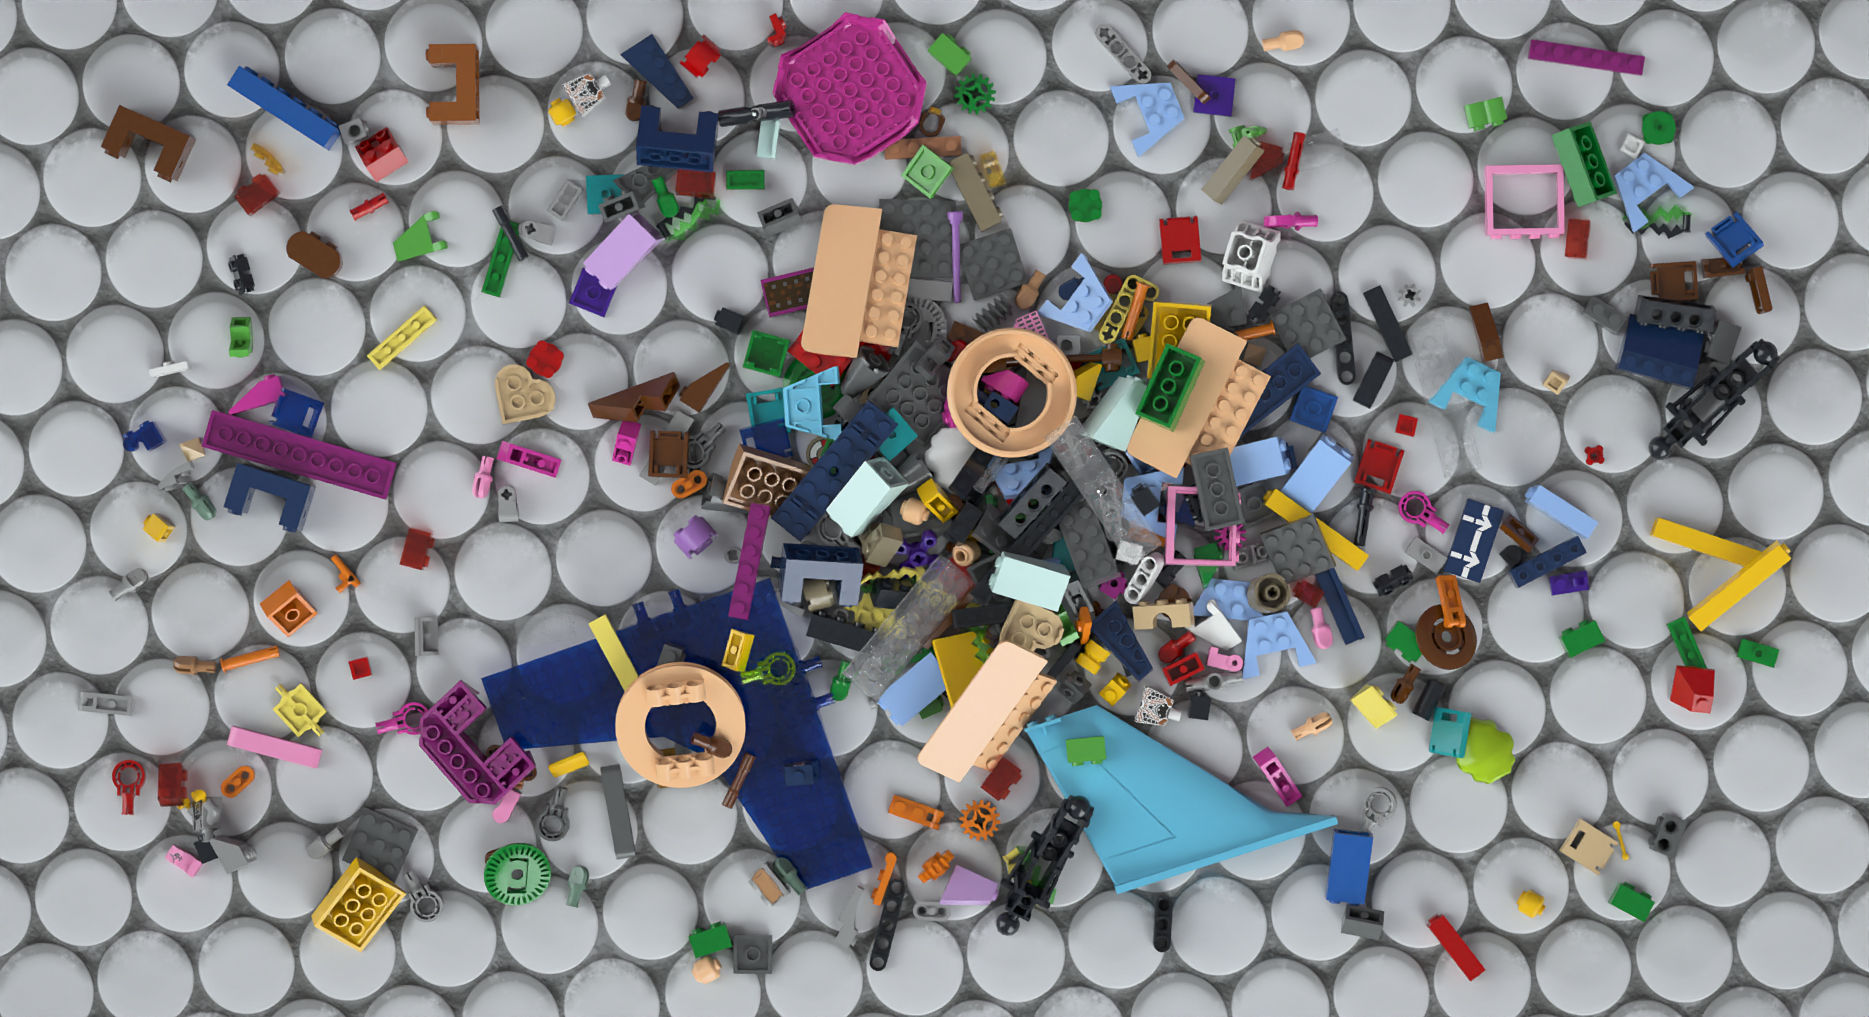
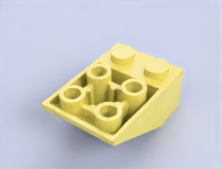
[1349,684,1398,729]

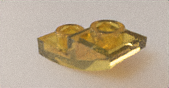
[250,143,286,176]

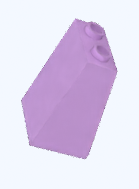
[583,211,664,290]

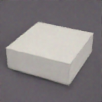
[1619,133,1645,159]

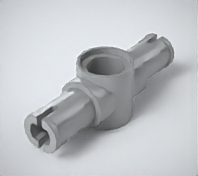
[1185,670,1244,692]

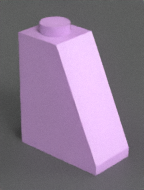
[939,865,999,905]

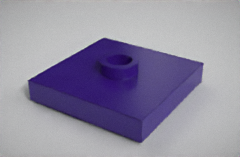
[1193,74,1236,117]

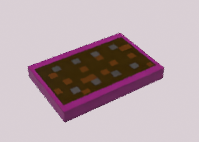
[760,267,814,318]

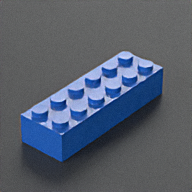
[227,66,341,151]

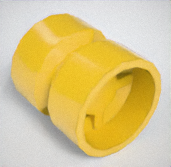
[1075,639,1110,675]

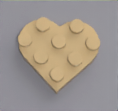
[495,364,556,425]
[999,600,1064,652]

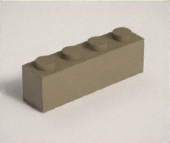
[948,153,1003,233]

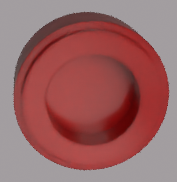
[1103,274,1122,294]

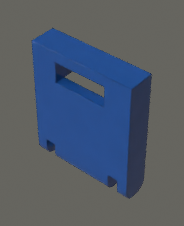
[1705,212,1764,268]

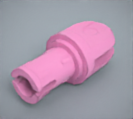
[472,456,494,498]
[1310,607,1333,649]

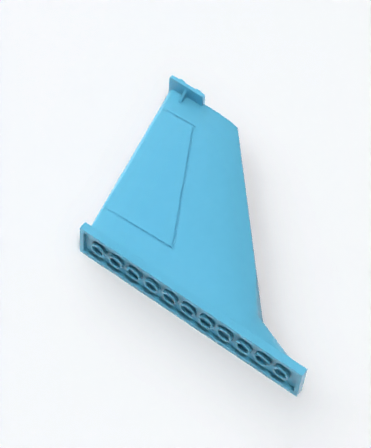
[1024,705,1338,894]

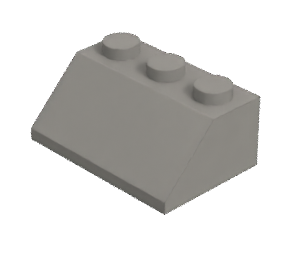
[209,835,257,874]

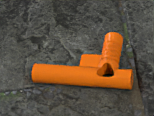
[331,554,361,593]

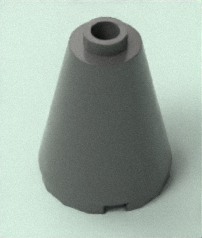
[840,345,890,398]
[895,451,936,499]
[701,472,749,514]

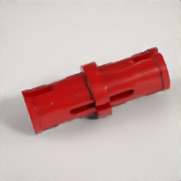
[349,192,389,221]

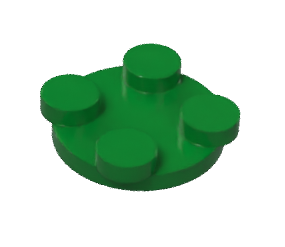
[1642,111,1676,145]
[1069,189,1102,223]

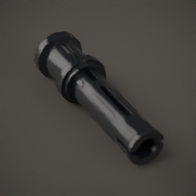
[1353,488,1376,547]

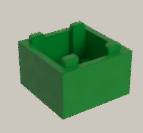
[743,330,791,378]

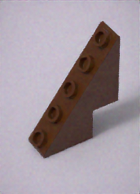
[588,372,680,422]

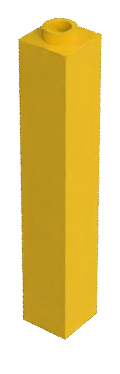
[1263,488,1369,571]
[1649,517,1761,567]
[1687,540,1791,631]

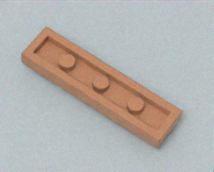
[885,136,961,160]

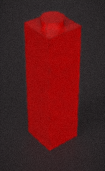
[1426,914,1486,982]

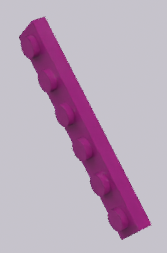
[1528,39,1645,76]
[728,503,771,620]

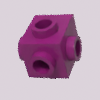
[1098,570,1128,599]

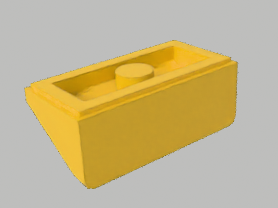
[721,629,754,672]
[548,751,590,778]

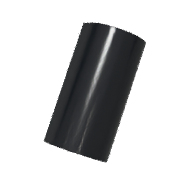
[1411,679,1446,722]

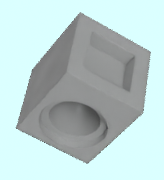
[338,118,370,146]
[1053,335,1080,355]

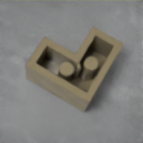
[859,523,903,567]

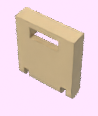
[1559,818,1619,876]

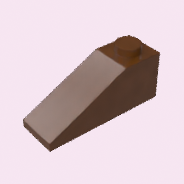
[1469,302,1504,363]
[679,362,731,413]

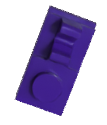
[1548,571,1590,596]

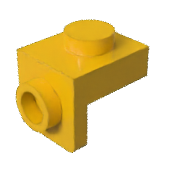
[1098,672,1132,707]

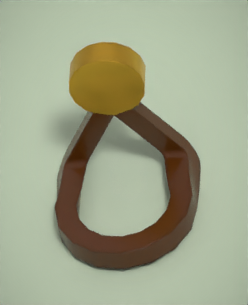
[919,107,945,137]

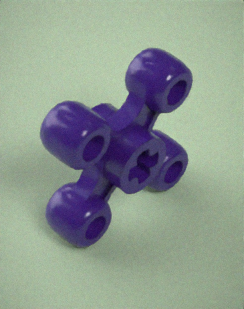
[896,530,943,578]

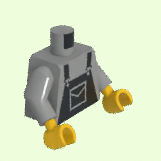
[175,789,222,842]

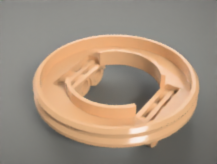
[947,328,1077,458]
[615,662,746,788]

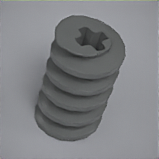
[972,294,1013,333]

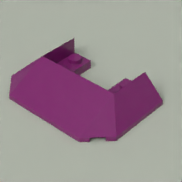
[419,680,536,805]

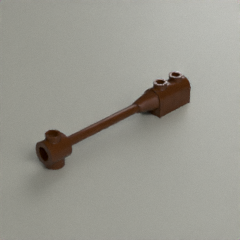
[982,343,1122,375]

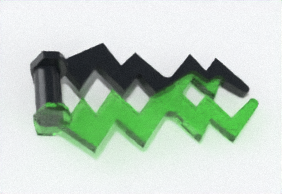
[656,193,720,243]
[1622,205,1692,239]

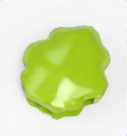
[1456,717,1515,784]

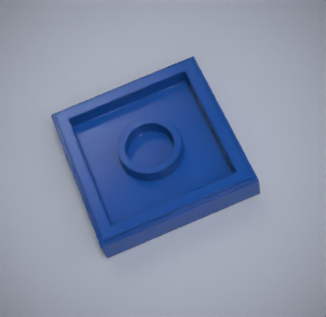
[1289,386,1338,433]

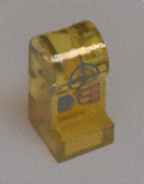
[980,150,1006,189]

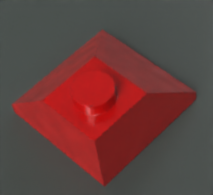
[1670,665,1715,714]

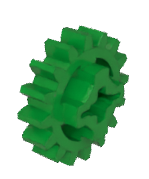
[955,73,996,115]

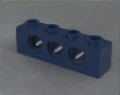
[1507,536,1587,588]

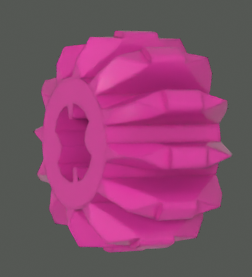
[1214,524,1247,550]

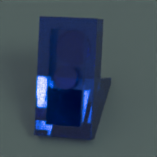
[1158,498,1195,527]

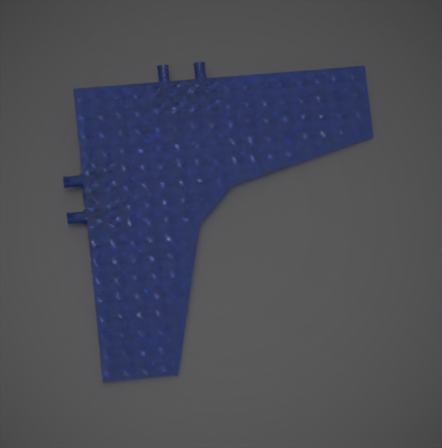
[481,578,873,890]

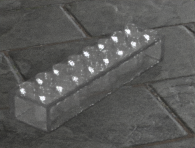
[842,555,974,702]

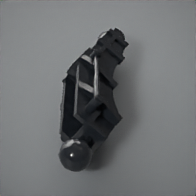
[1648,338,1780,460]
[996,795,1094,936]

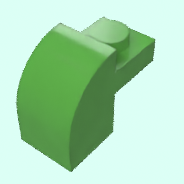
[229,317,253,358]
[1052,603,1080,647]

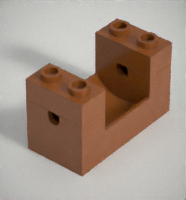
[425,44,480,125]

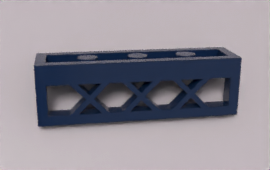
[1315,568,1365,645]

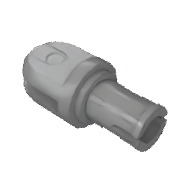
[108,568,149,601]
[307,826,345,859]

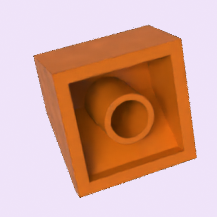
[259,580,318,637]

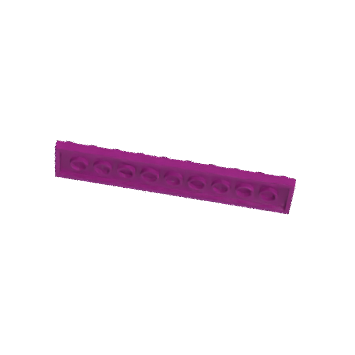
[201,410,397,500]

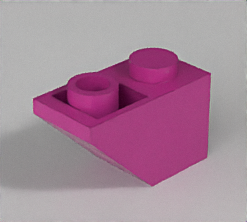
[981,370,1029,403]
[612,421,642,466]

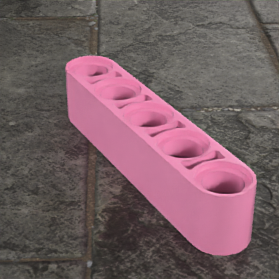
[227,726,322,768]

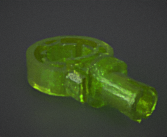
[740,652,796,685]

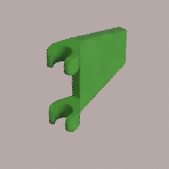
[393,211,448,262]

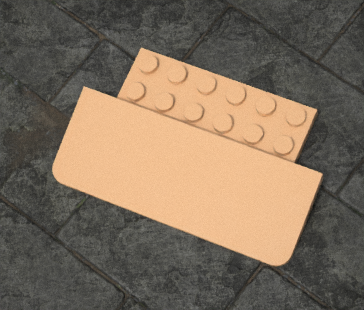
[801,204,917,358]
[1127,318,1271,478]
[917,640,1057,783]

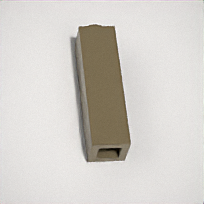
[1201,136,1264,205]

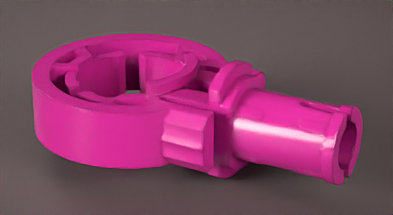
[1264,212,1318,231]
[1399,491,1450,534]
[375,702,428,735]

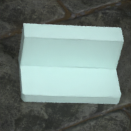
[757,119,781,160]

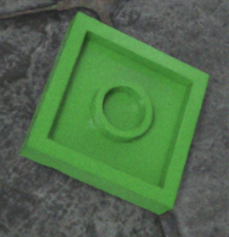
[901,145,954,199]

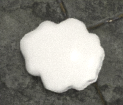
[924,427,976,496]

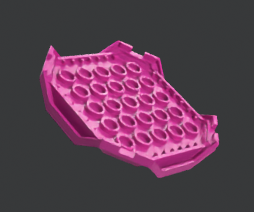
[772,12,927,165]

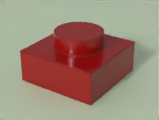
[1395,414,1418,437]
[348,657,373,680]

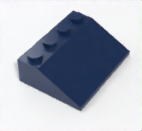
[1615,314,1704,389]

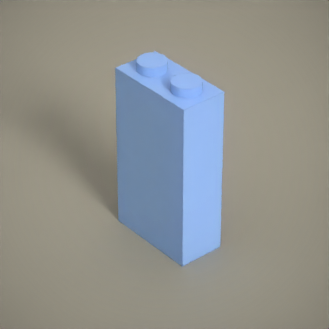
[1281,434,1354,514]
[1230,436,1291,486]
[1525,485,1598,539]
[877,652,946,726]

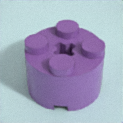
[673,515,718,559]

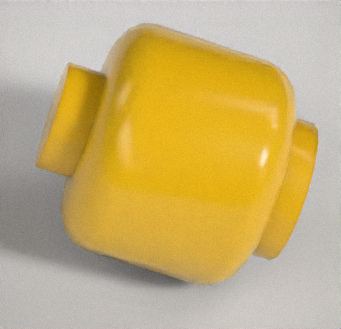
[548,97,577,127]
[1516,889,1546,918]

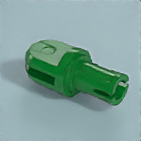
[651,176,679,218]
[830,659,853,701]

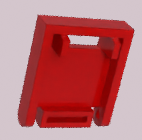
[1159,216,1201,265]
[1354,439,1405,494]

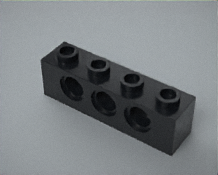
[1634,295,1717,334]
[996,463,1067,539]

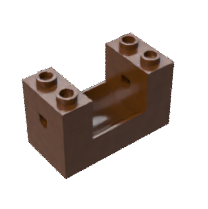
[101,105,196,183]

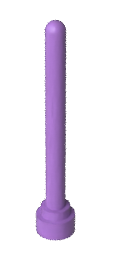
[947,211,963,303]

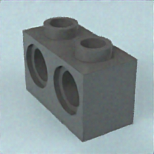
[1064,570,1094,618]
[1648,813,1687,858]

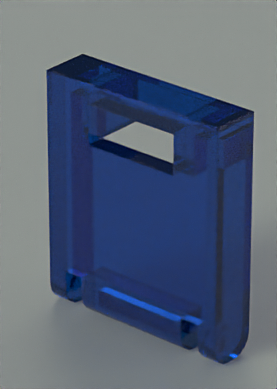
[269,387,324,438]
[739,418,793,458]

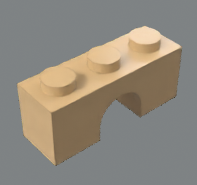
[1133,598,1195,630]

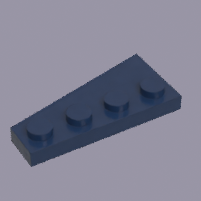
[620,34,694,109]
[1091,601,1153,682]

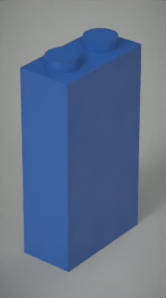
[1325,829,1373,906]

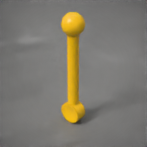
[1612,821,1629,860]

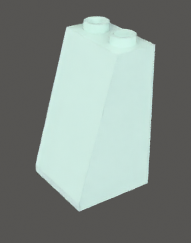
[1077,375,1147,452]
[826,457,910,537]
[989,551,1070,612]

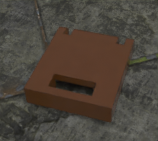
[1649,261,1699,301]
[1745,266,1773,314]
[648,431,690,478]

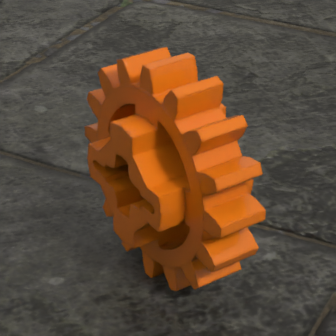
[959,799,1001,841]
[918,849,954,884]

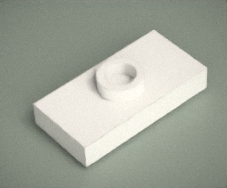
[149,361,191,378]

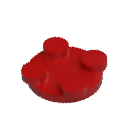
[526,340,564,378]

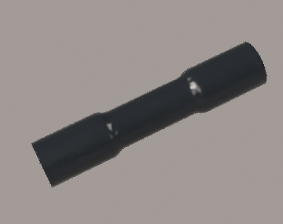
[492,206,529,262]

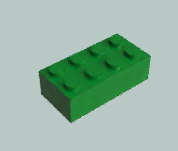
[1552,121,1617,207]
[1135,343,1205,432]

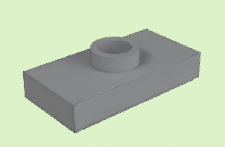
[547,179,584,221]
[1405,537,1448,574]

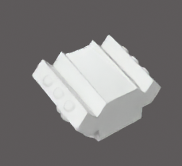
[1222,220,1280,293]

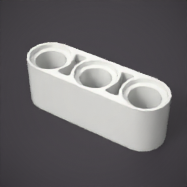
[1124,552,1165,604]

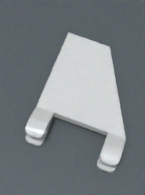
[1185,599,1243,651]

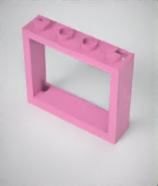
[1484,164,1565,240]
[1165,486,1241,567]

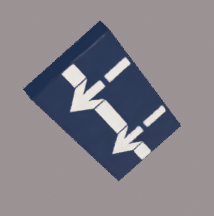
[1443,498,1504,583]

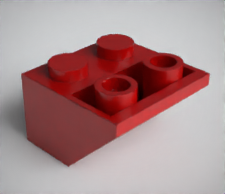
[355,127,409,182]

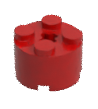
[679,34,722,78]

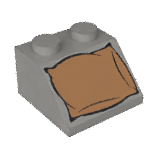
[748,861,791,907]

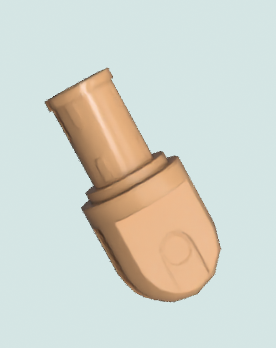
[1262,30,1304,51]
[1291,712,1333,741]

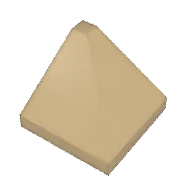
[1242,343,1266,367]
[1542,370,1570,395]
[179,437,206,462]

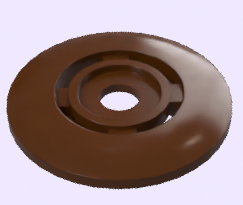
[1415,604,1477,670]

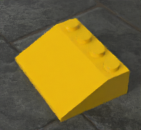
[1147,302,1211,379]
[932,630,995,709]
[311,857,406,952]

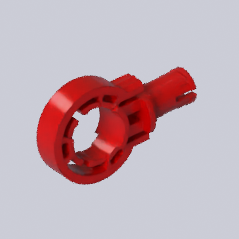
[112,760,146,815]

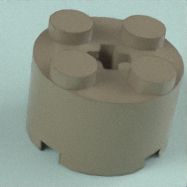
[1247,573,1291,614]
[803,578,835,612]

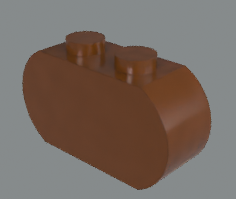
[286,231,343,279]

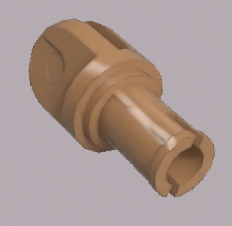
[1015,270,1046,310]
[173,656,216,675]

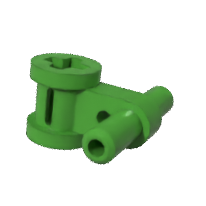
[1228,125,1267,148]

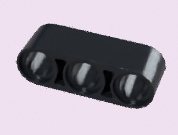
[1352,351,1394,409]
[1153,895,1173,952]

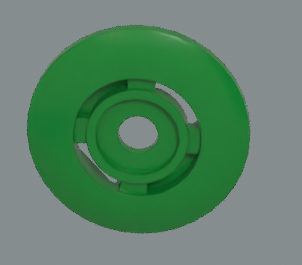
[783,359,846,419]
[484,843,551,906]

